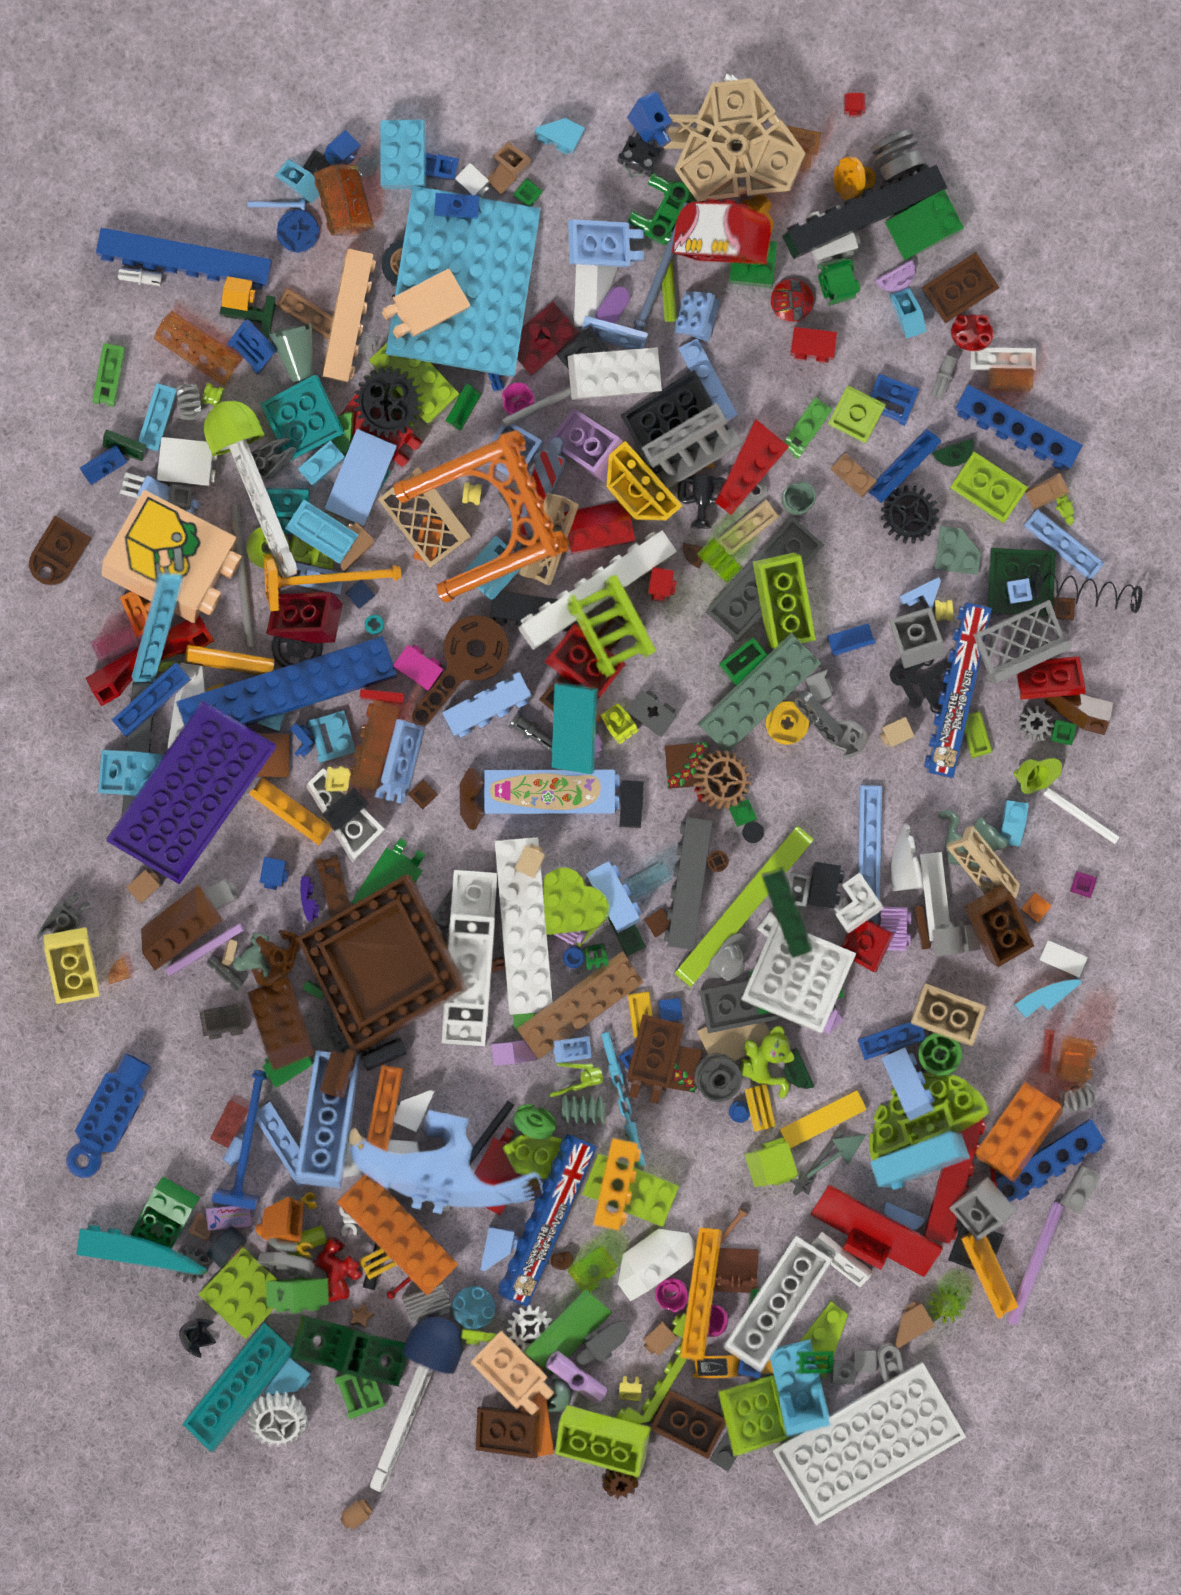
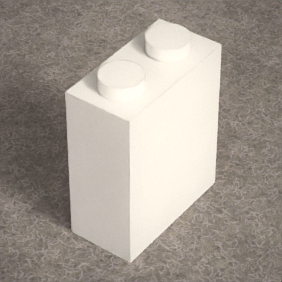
[157,437,218,487]

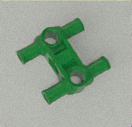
[627,172,697,245]

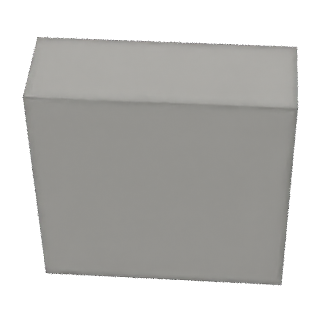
[854,1350,877,1373]

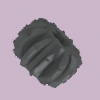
[175,1246,209,1283]

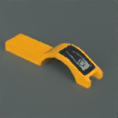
[691,1355,774,1378]

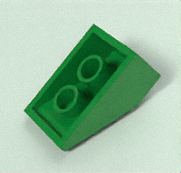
[885,190,964,261]

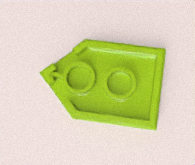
[503,1133,563,1179]

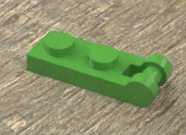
[93,343,125,407]
[784,397,833,459]

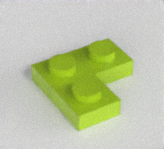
[462,1330,507,1345]

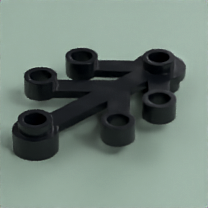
[889,659,948,714]

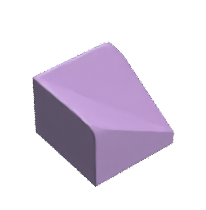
[824,1009,843,1035]

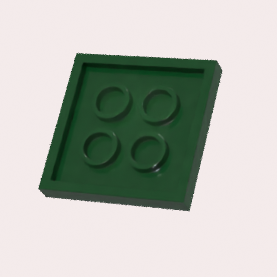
[987,548,1056,616]

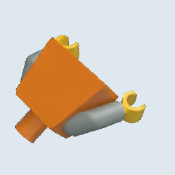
[256,1192,317,1258]

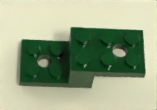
[290,1315,407,1387]

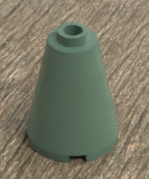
[269,323,313,384]

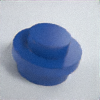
[729,1101,750,1123]

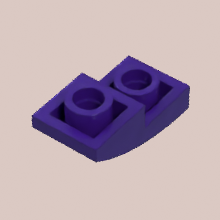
[300,876,320,922]

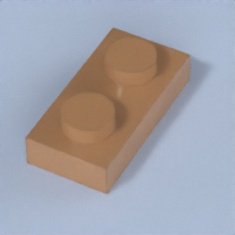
[830,453,877,499]

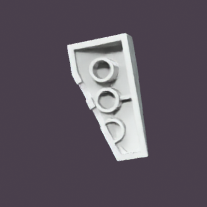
[574,265,618,327]

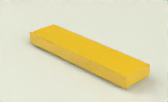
[780,1090,867,1148]

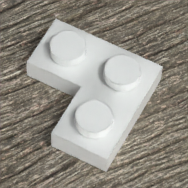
[836,873,884,933]

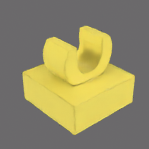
[325,766,350,791]
[619,1376,642,1401]

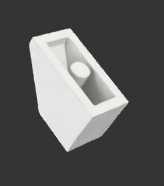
[394,1090,435,1132]

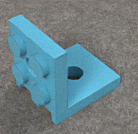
[98,750,164,796]

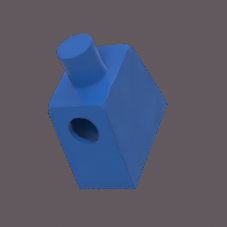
[627,91,672,147]

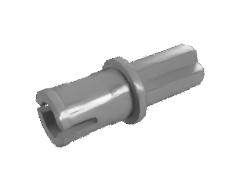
[931,355,958,399]

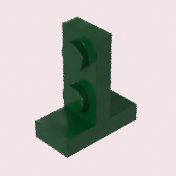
[219,295,276,341]

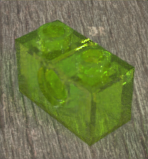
[567,1244,618,1292]

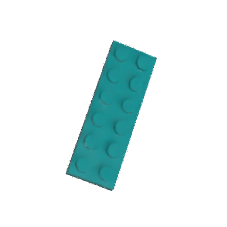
[182,1323,292,1452]

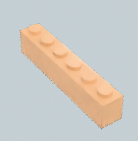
[321,249,376,383]

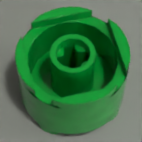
[817,257,860,306]

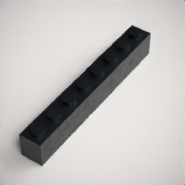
[782,165,948,260]

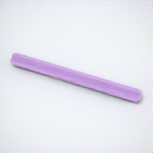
[1007,1202,1064,1325]

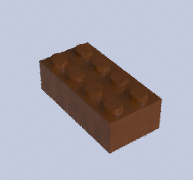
[247,976,315,1070]

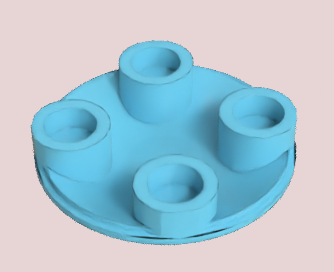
[452,1286,495,1330]

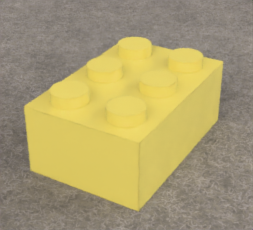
[44,927,100,1004]

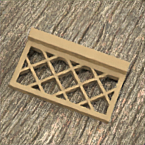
[378,467,472,568]

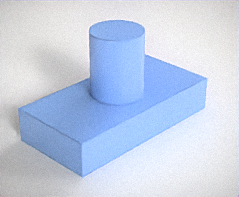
[553,1036,592,1063]

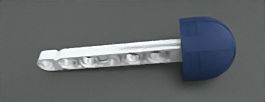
[370,1317,463,1492]

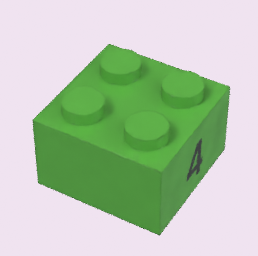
[266,1277,329,1313]

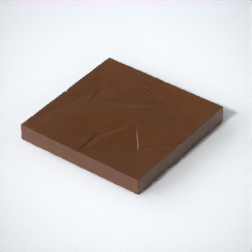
[297,874,468,1053]

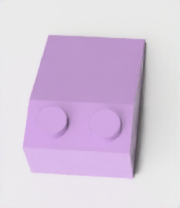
[548,408,623,482]

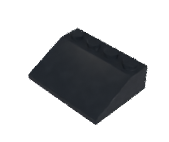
[621,370,729,474]

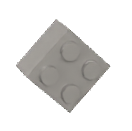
[889,607,946,668]

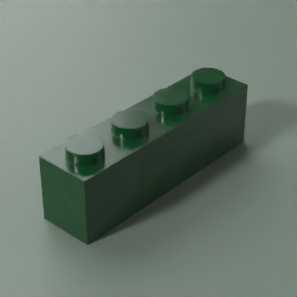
[762,866,813,958]

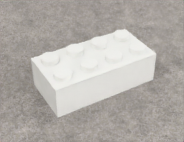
[568,347,662,400]

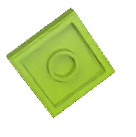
[828,385,886,443]

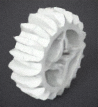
[248,1391,307,1448]

